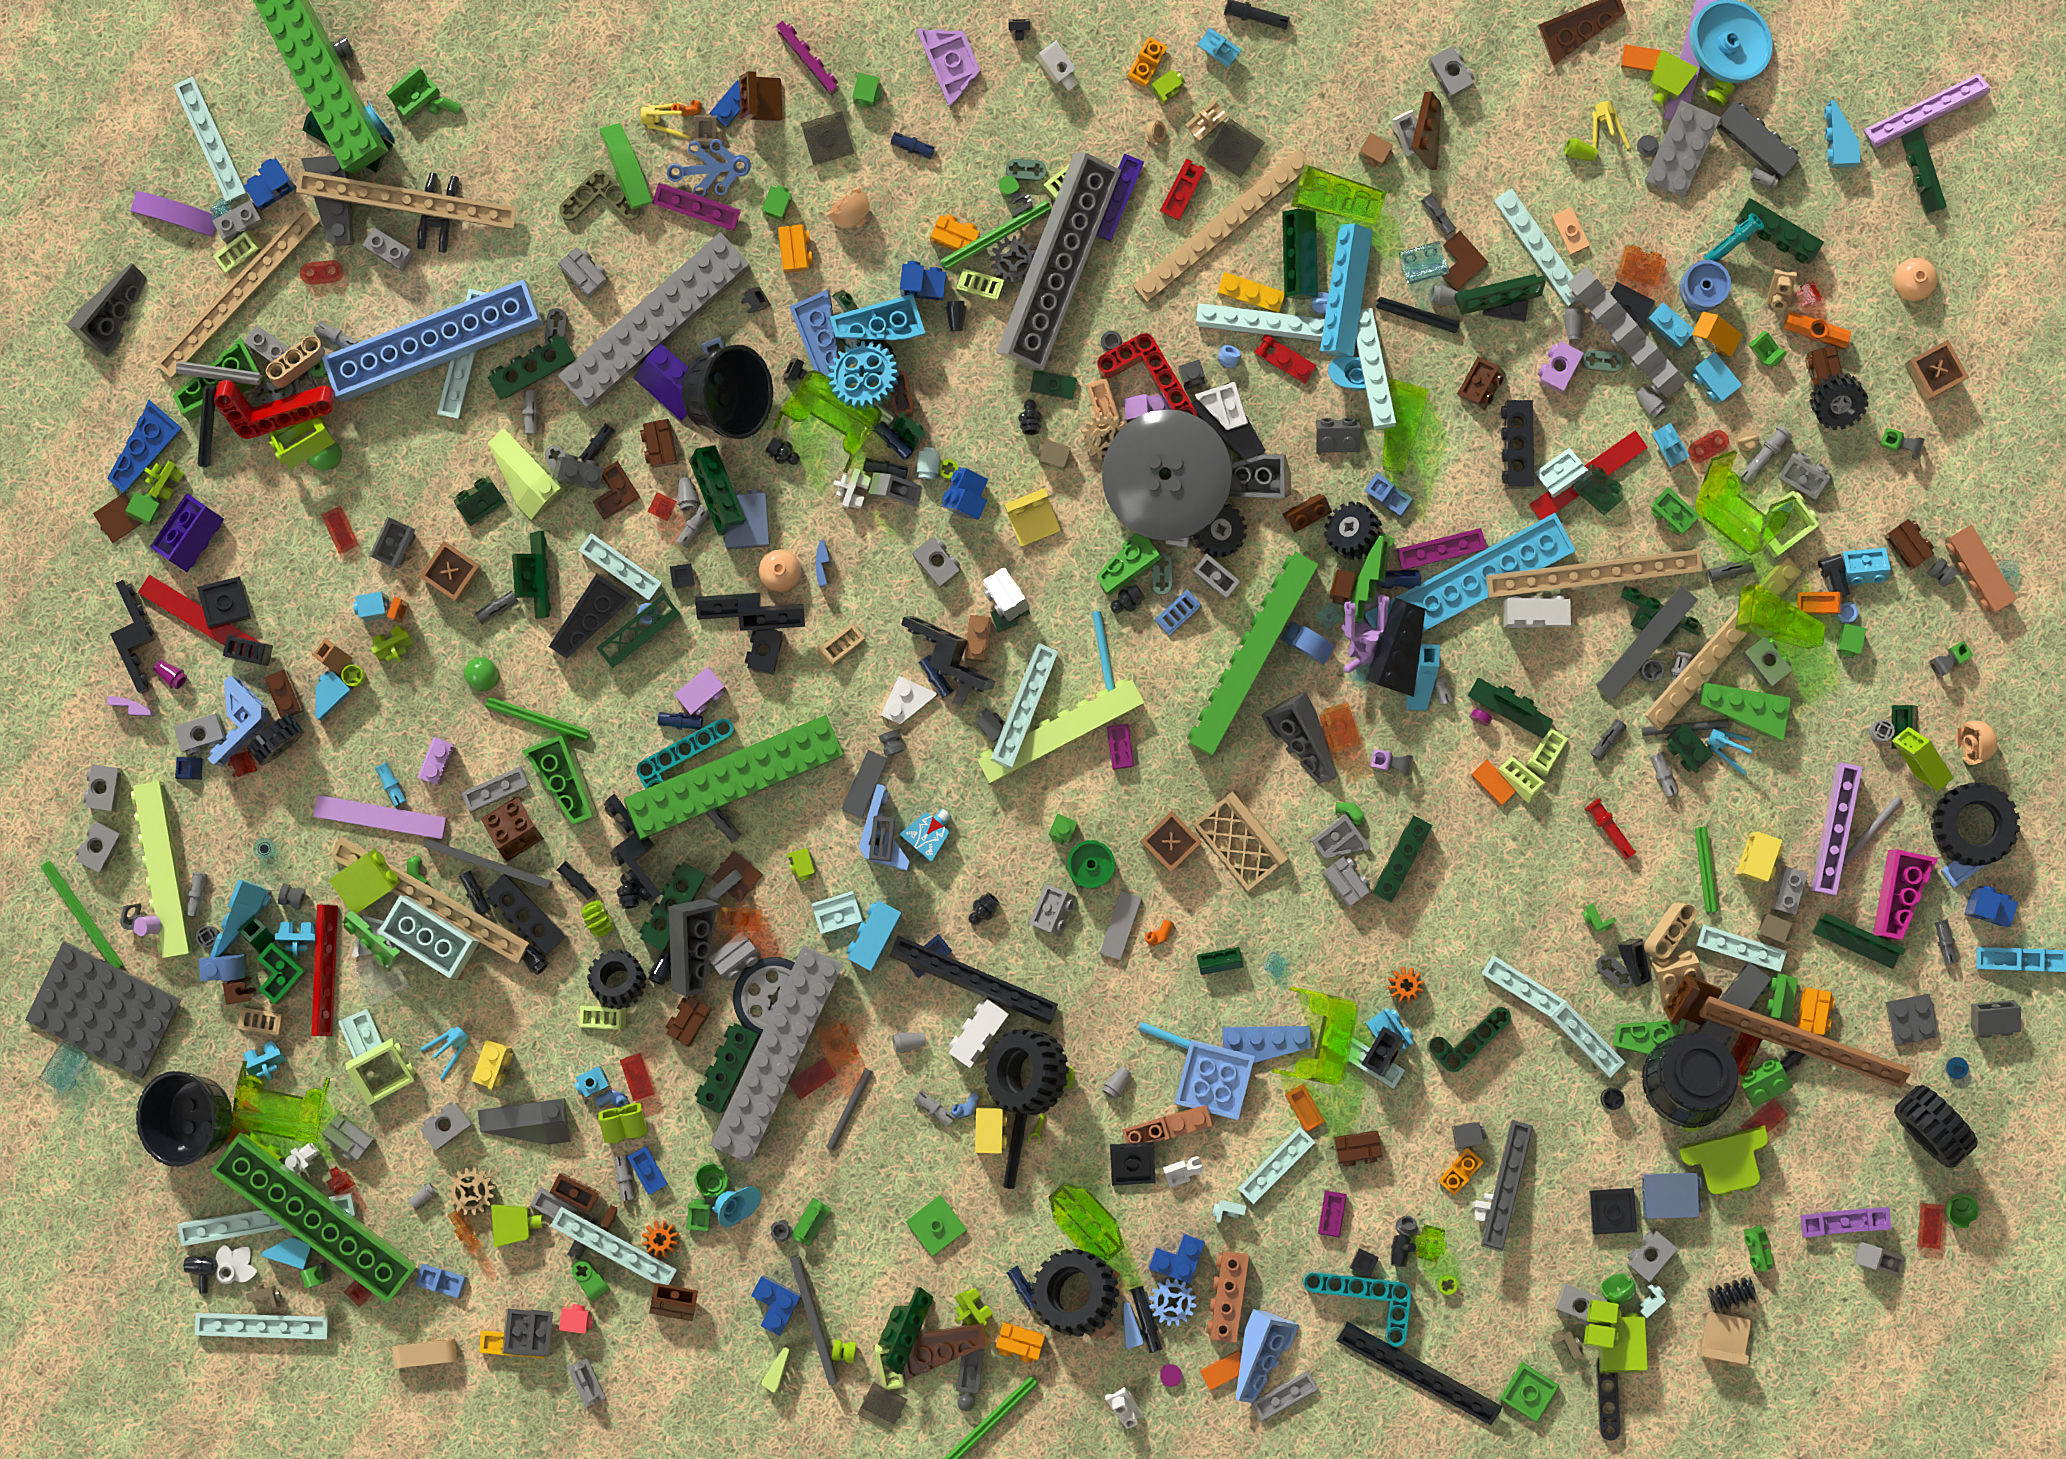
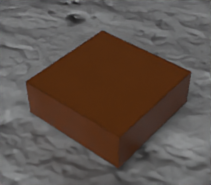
[600,1205,618,1232]

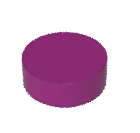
[1469,709,1492,726]
[1160,1364,1182,1387]

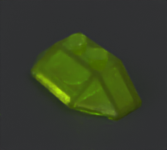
[1048,1182,1124,1261]

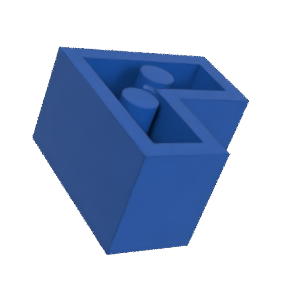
[244,158,297,211]
[900,261,947,301]
[941,467,988,520]
[1964,886,2018,928]
[1148,1233,1205,1283]
[751,1275,801,1336]

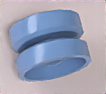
[1679,260,1731,312]

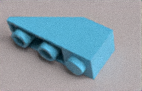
[1824,100,1860,168]
[1406,644,1440,711]

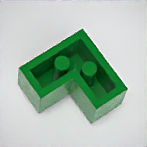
[257,942,308,1004]

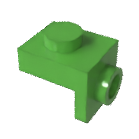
[1748,331,1787,368]
[1582,903,1616,933]
[686,1199,711,1231]

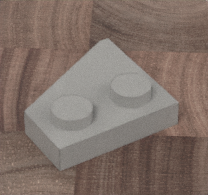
[1310,814,1371,858]

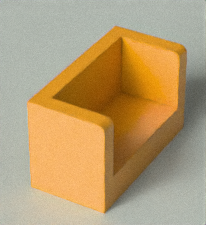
[1692,312,1743,357]

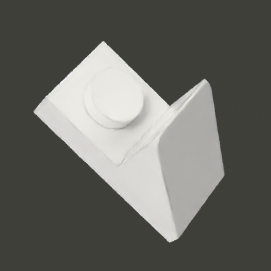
[1392,110,1417,156]

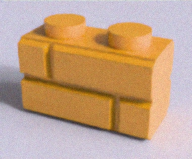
[930,214,980,252]
[778,224,813,273]
[1797,988,1835,1035]
[995,1321,1045,1363]

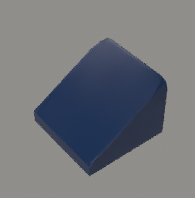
[175,757,203,780]

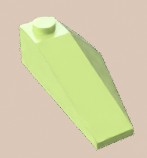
[488,428,563,521]

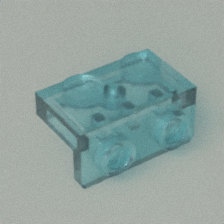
[1399,241,1449,285]
[39,1041,88,1095]

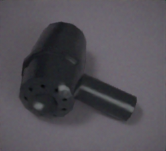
[1391,1235,1416,1267]
[183,1256,217,1294]

